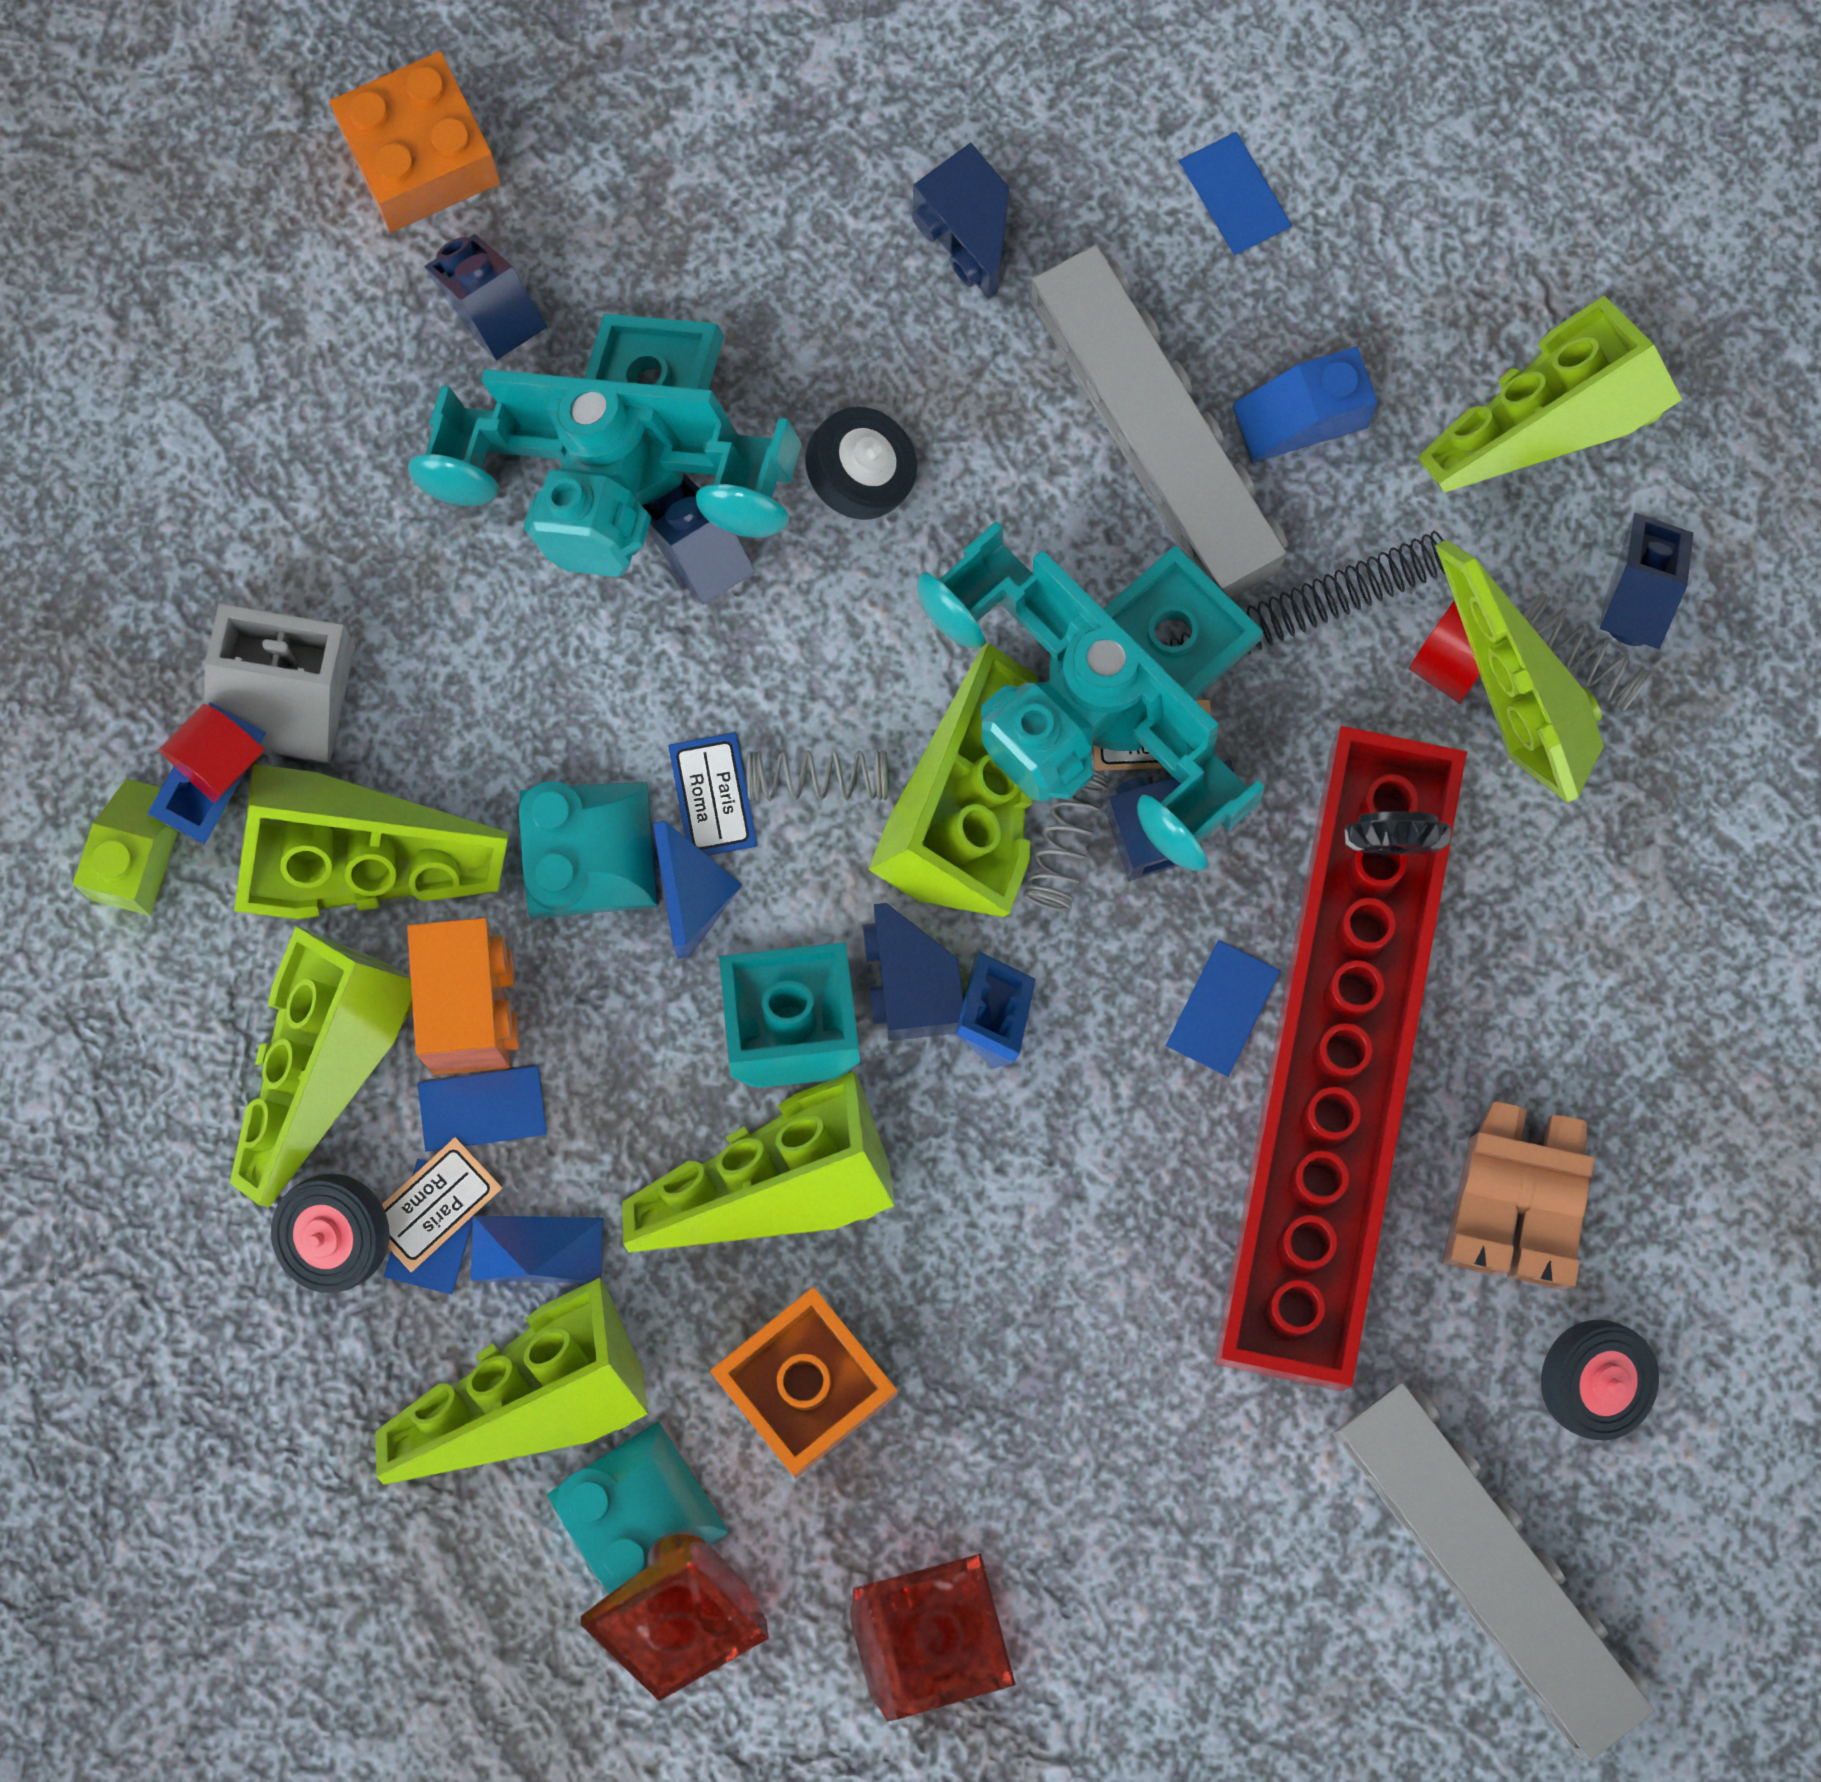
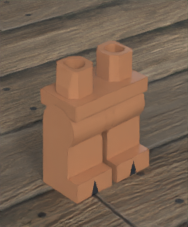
[1441,1102,1595,1290]

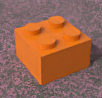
[329,51,500,233]
[407,918,520,1075]
[710,1286,898,1479]

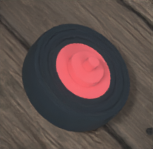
[271,1174,390,1293]
[1541,1320,1659,1441]

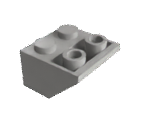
[204,604,355,766]

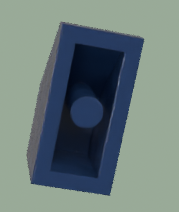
[1599,512,1694,650]

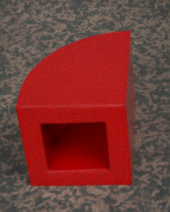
[1409,600,1481,704]
[158,704,265,803]

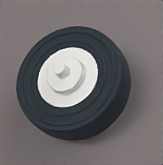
[805,406,917,520]

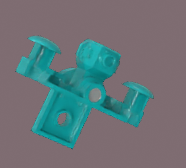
[408,314,802,577]
[917,521,1265,871]

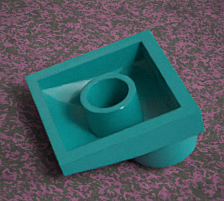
[519,781,658,919]
[719,942,860,1088]
[546,1421,730,1607]

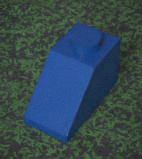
[1232,346,1378,463]

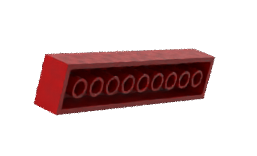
[1214,726,1467,1392]

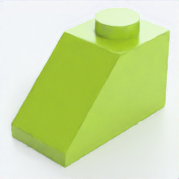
[73,778,178,916]

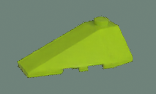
[1417,295,1682,493]
[1436,539,1604,803]
[868,643,1038,917]
[234,764,508,919]
[230,926,413,1207]
[622,1071,895,1253]
[375,1277,648,1485]

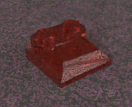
[580,1534,769,1701]
[850,1554,1016,1722]

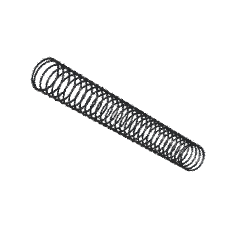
[1161,530,1446,655]

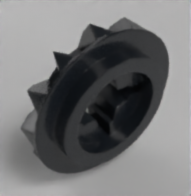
[1345,811,1451,856]

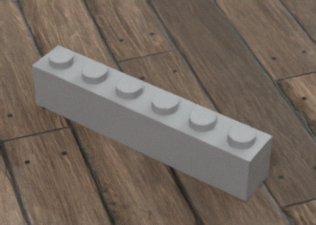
[1030,244,1288,599]
[1332,1382,1655,1761]

